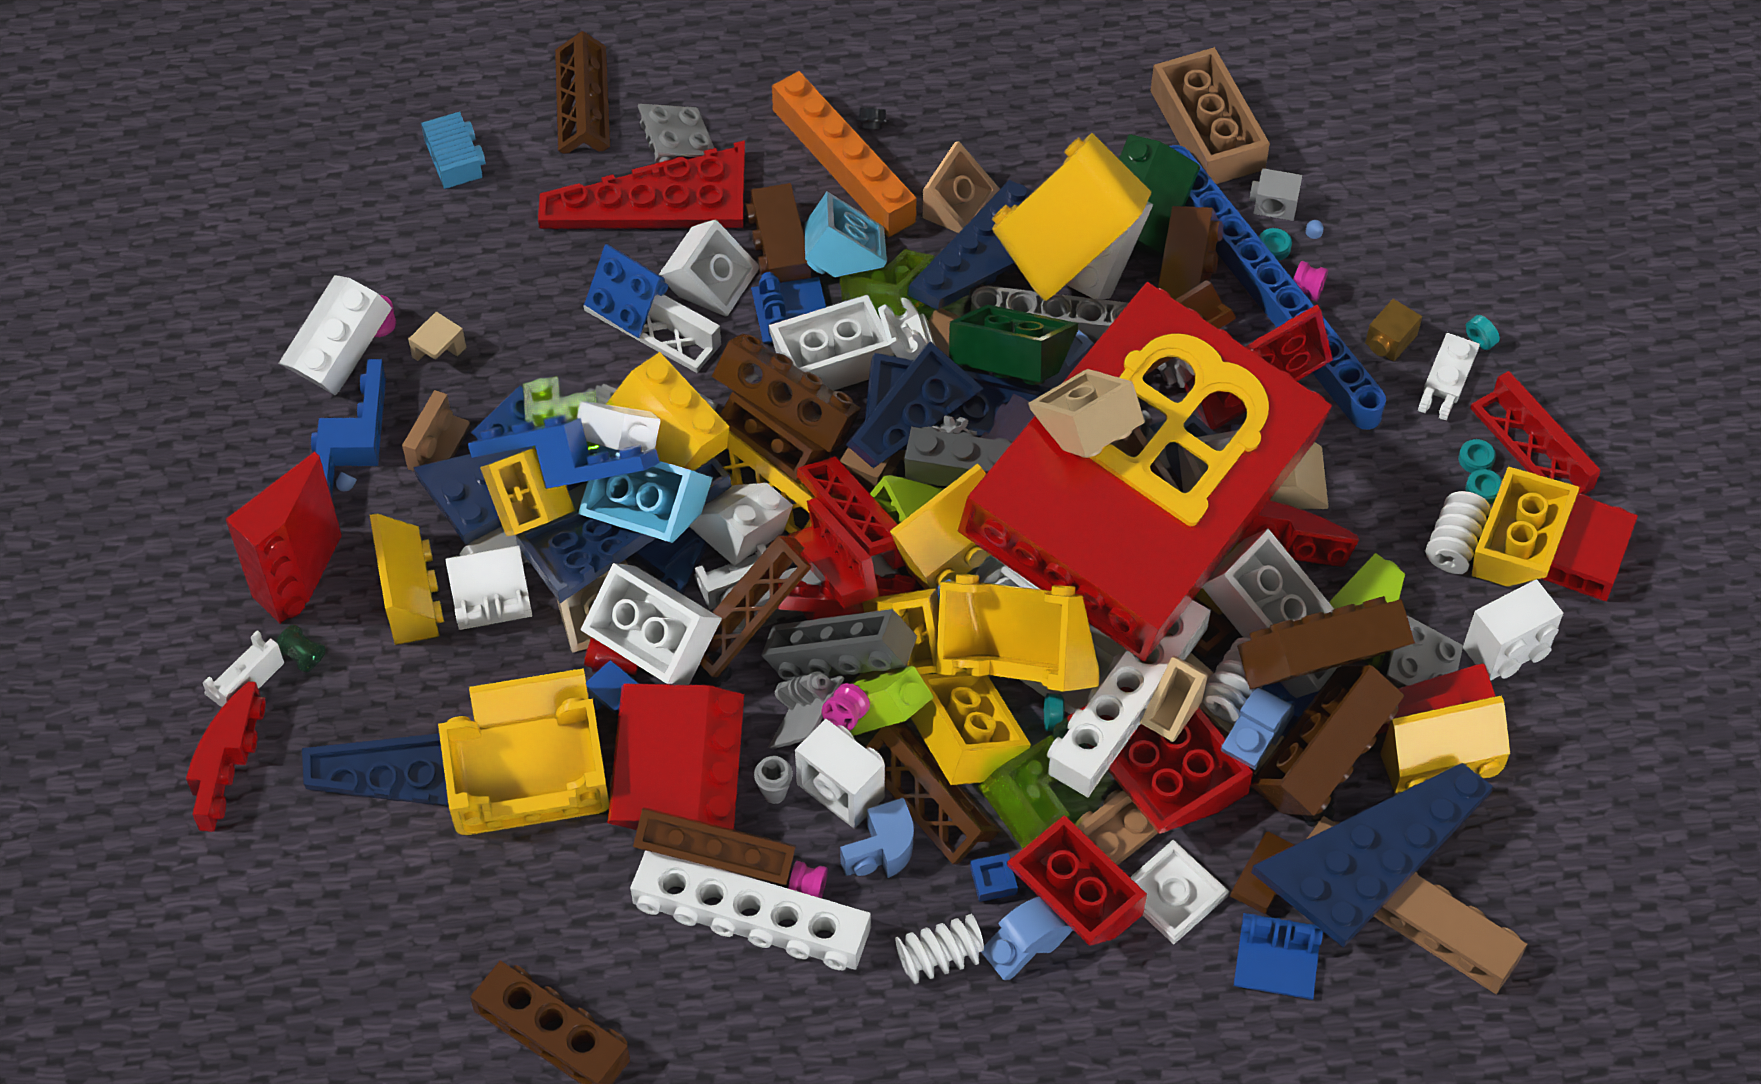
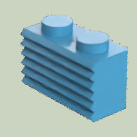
[421,111,486,189]

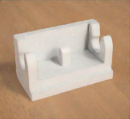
[878,298,936,360]
[694,543,767,610]
[203,631,284,707]

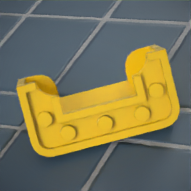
[992,133,1151,301]
[936,574,1099,692]
[438,698,609,835]

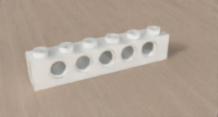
[1047,600,1211,797]
[630,850,871,970]

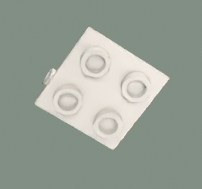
[445,545,532,630]

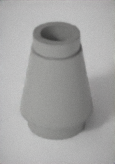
[754,756,793,804]

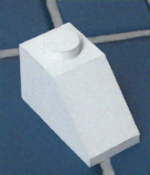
[577,401,660,451]

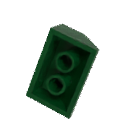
[1119,134,1200,257]
[949,304,1078,385]

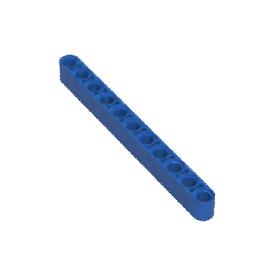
[1169,145,1386,430]

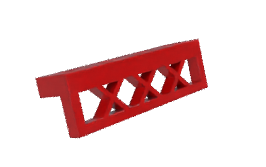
[1470,371,1601,495]
[797,456,905,570]
[788,497,879,609]

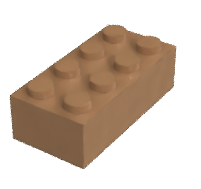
[1151,47,1270,184]

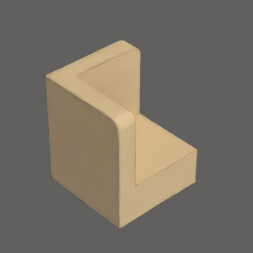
[408,312,466,361]

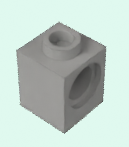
[1249,168,1302,221]

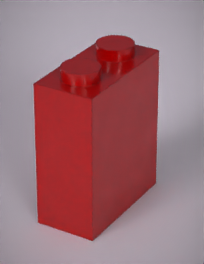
[1541,494,1638,602]

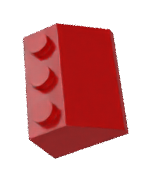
[1007,815,1147,946]

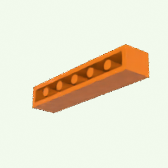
[772,71,917,238]

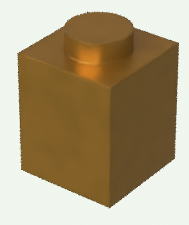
[1365,299,1422,361]

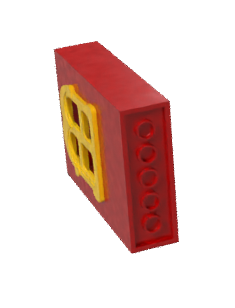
[958,282,1332,662]

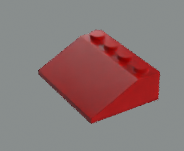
[1184,304,1333,430]
[226,451,342,624]
[607,684,744,830]
[1067,687,1253,834]

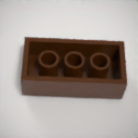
[1237,596,1415,690]
[1250,665,1405,816]

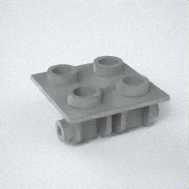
[638,104,714,163]
[1385,616,1463,689]
[768,672,844,749]

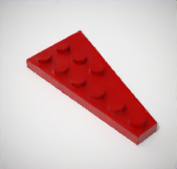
[538,140,745,229]

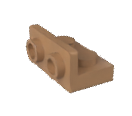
[402,390,470,471]
[1075,789,1158,865]

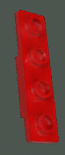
[1375,663,1495,736]

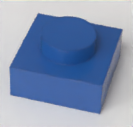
[970,853,1018,902]

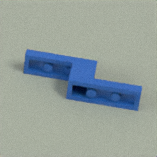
[311,359,386,498]
[468,414,660,489]

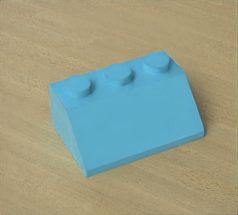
[805,191,887,277]
[578,445,712,543]

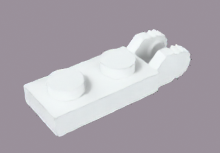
[1418,333,1480,421]

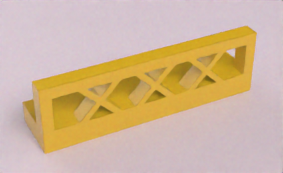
[723,431,816,533]

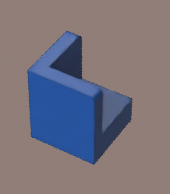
[586,660,639,714]

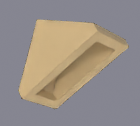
[1140,655,1208,742]

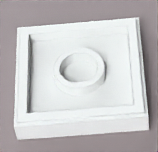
[1130,840,1229,944]

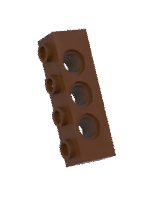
[711,333,861,452]
[470,960,630,1084]

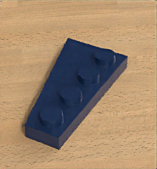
[846,341,984,469]
[302,733,449,806]

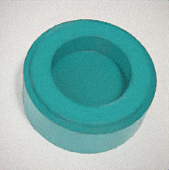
[1259,228,1292,261]
[1466,315,1500,350]
[1458,439,1496,473]
[1466,469,1502,504]
[1044,693,1065,732]

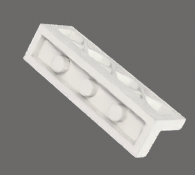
[584,294,721,373]

